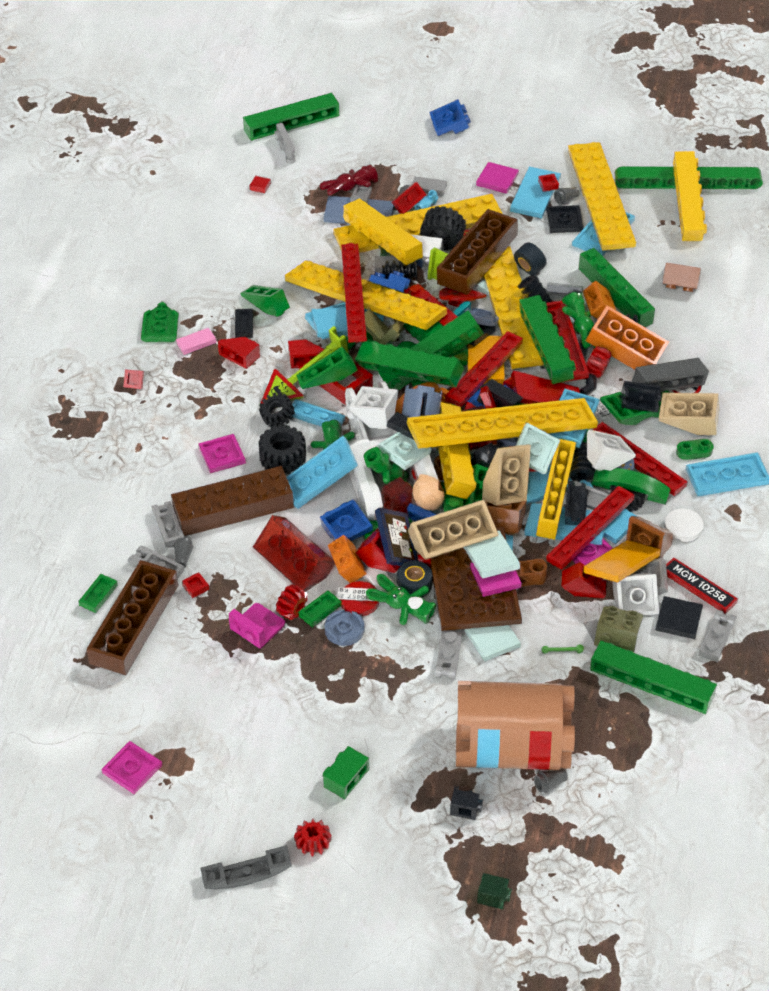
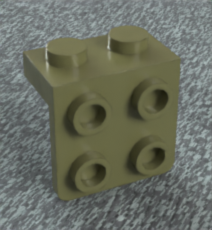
[364,309,405,345]
[594,606,643,652]

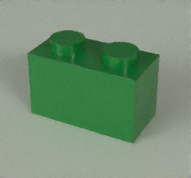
[322,746,369,800]

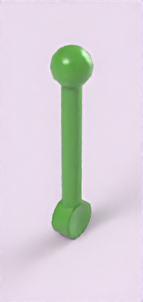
[541,644,584,654]

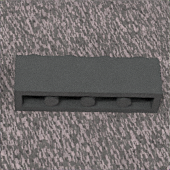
[632,357,709,392]

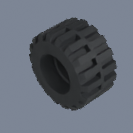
[420,206,466,250]
[258,425,306,474]

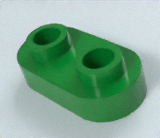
[676,439,714,460]

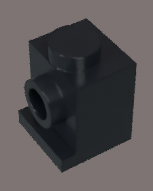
[450,785,484,820]

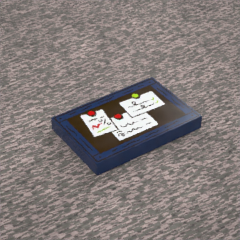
[375,508,419,566]

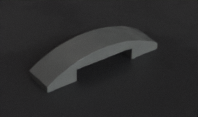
[200,845,292,889]

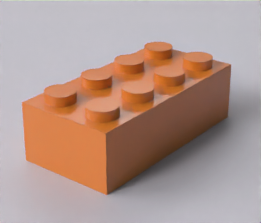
[586,305,669,370]

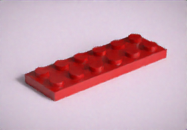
[546,300,589,383]

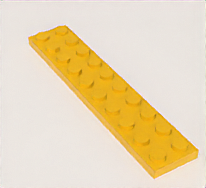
[568,142,636,251]
[333,194,503,253]
[483,246,543,369]
[285,260,447,330]
[407,398,598,449]

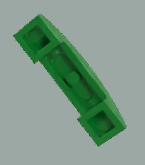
[592,468,670,505]

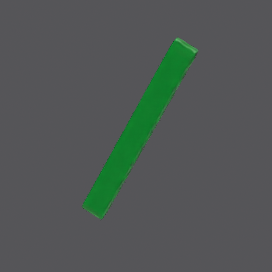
[614,166,763,189]

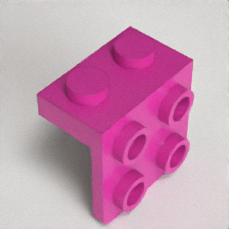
[228,603,285,649]

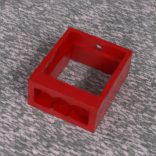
[319,362,373,406]

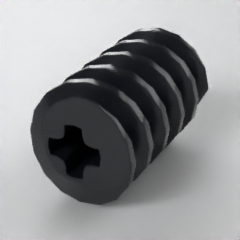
[382,260,417,282]
[517,275,553,303]
[570,442,595,482]

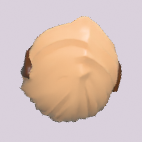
[412,474,445,511]

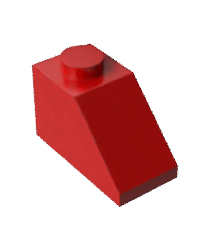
[218,337,260,369]
[288,339,324,369]
[561,562,606,598]

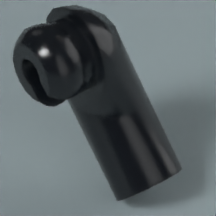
[580,374,597,395]

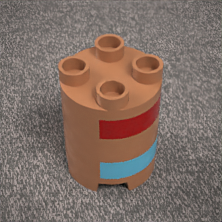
[456,681,575,770]

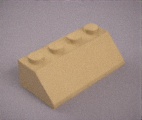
[408,500,498,560]

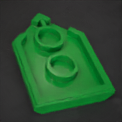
[141,301,179,342]

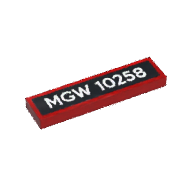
[666,557,738,614]

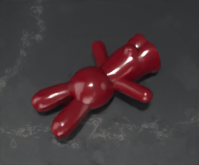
[319,164,378,195]

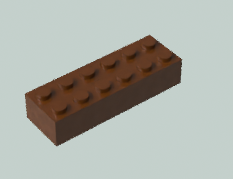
[437,209,518,295]
[171,466,294,537]
[86,560,178,676]

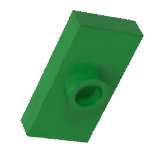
[298,590,342,627]

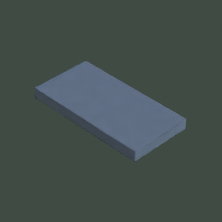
[324,196,394,224]

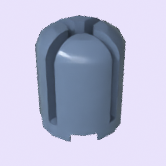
[402,385,442,418]

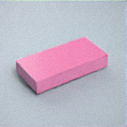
[176,328,216,355]

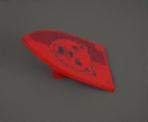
[439,287,486,308]

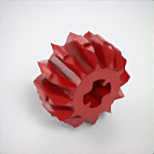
[586,346,612,378]
[276,584,308,620]
[294,818,332,857]

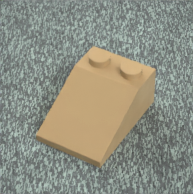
[659,393,720,435]
[482,444,531,506]

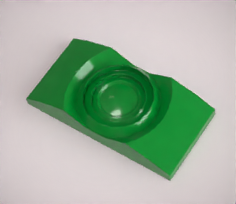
[600,391,670,425]

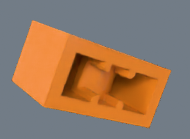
[582,281,616,319]
[328,535,367,583]

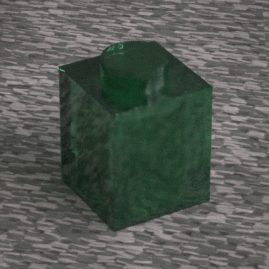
[477,873,512,910]

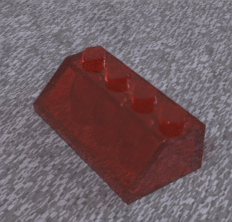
[253,515,335,592]

